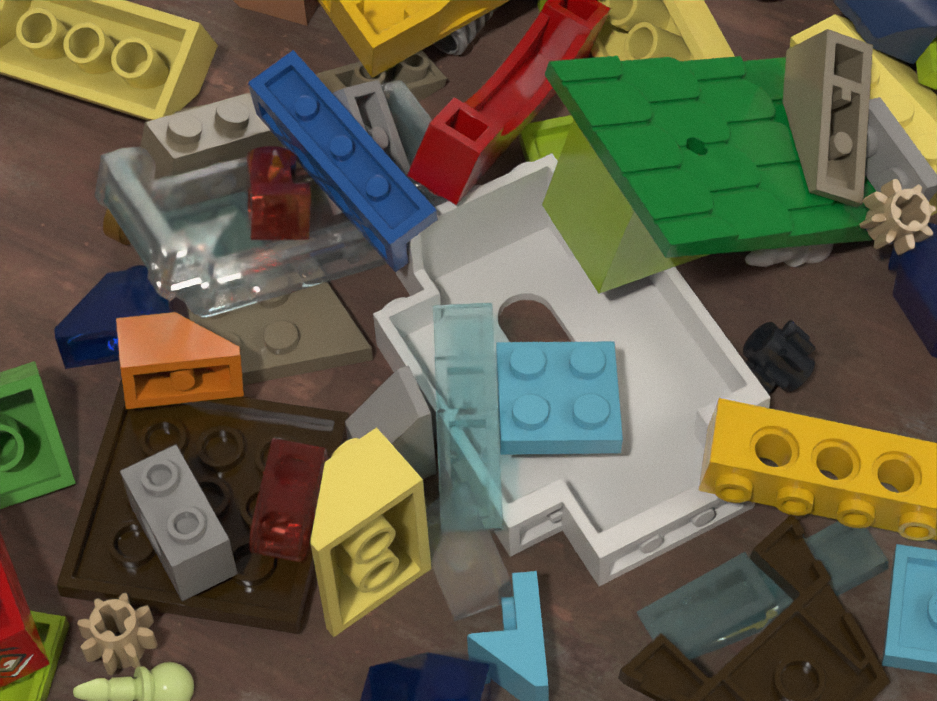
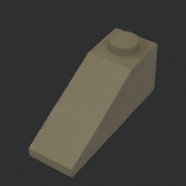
[783,29,873,207]

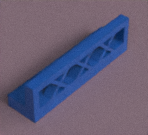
[248,50,438,273]

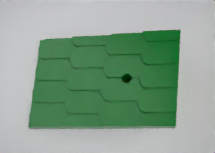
[542,56,876,294]

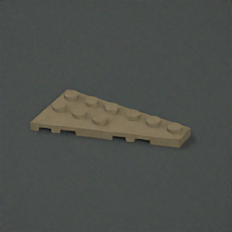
[170,104,373,385]

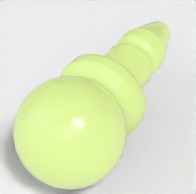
[73,662,194,701]

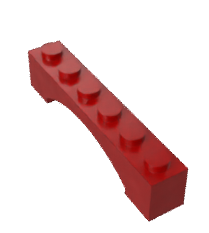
[407,0,611,205]

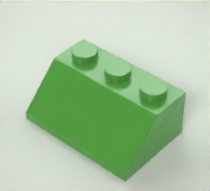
[0,361,76,509]

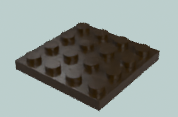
[56,379,349,634]

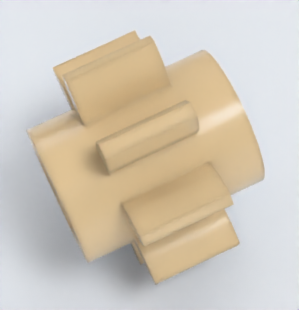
[860,179,936,255]
[77,593,157,675]

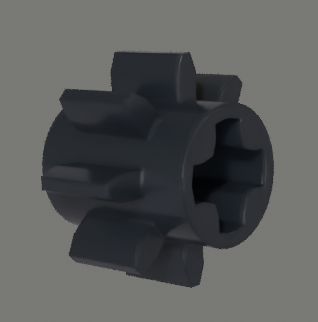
[743,320,816,394]

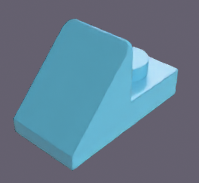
[467,571,549,701]

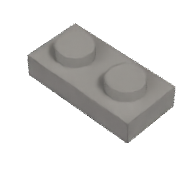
[865,97,937,202]

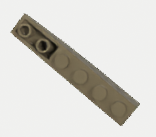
[136,50,447,208]

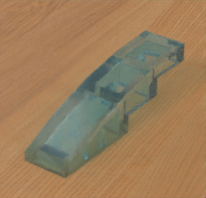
[433,303,503,533]
[637,521,889,659]

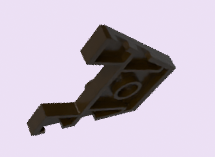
[618,514,891,701]

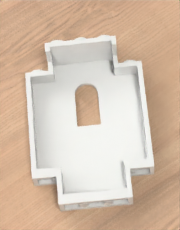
[373,153,771,586]

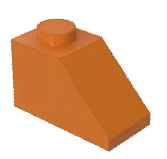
[116,312,244,409]

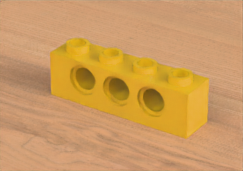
[698,398,937,541]

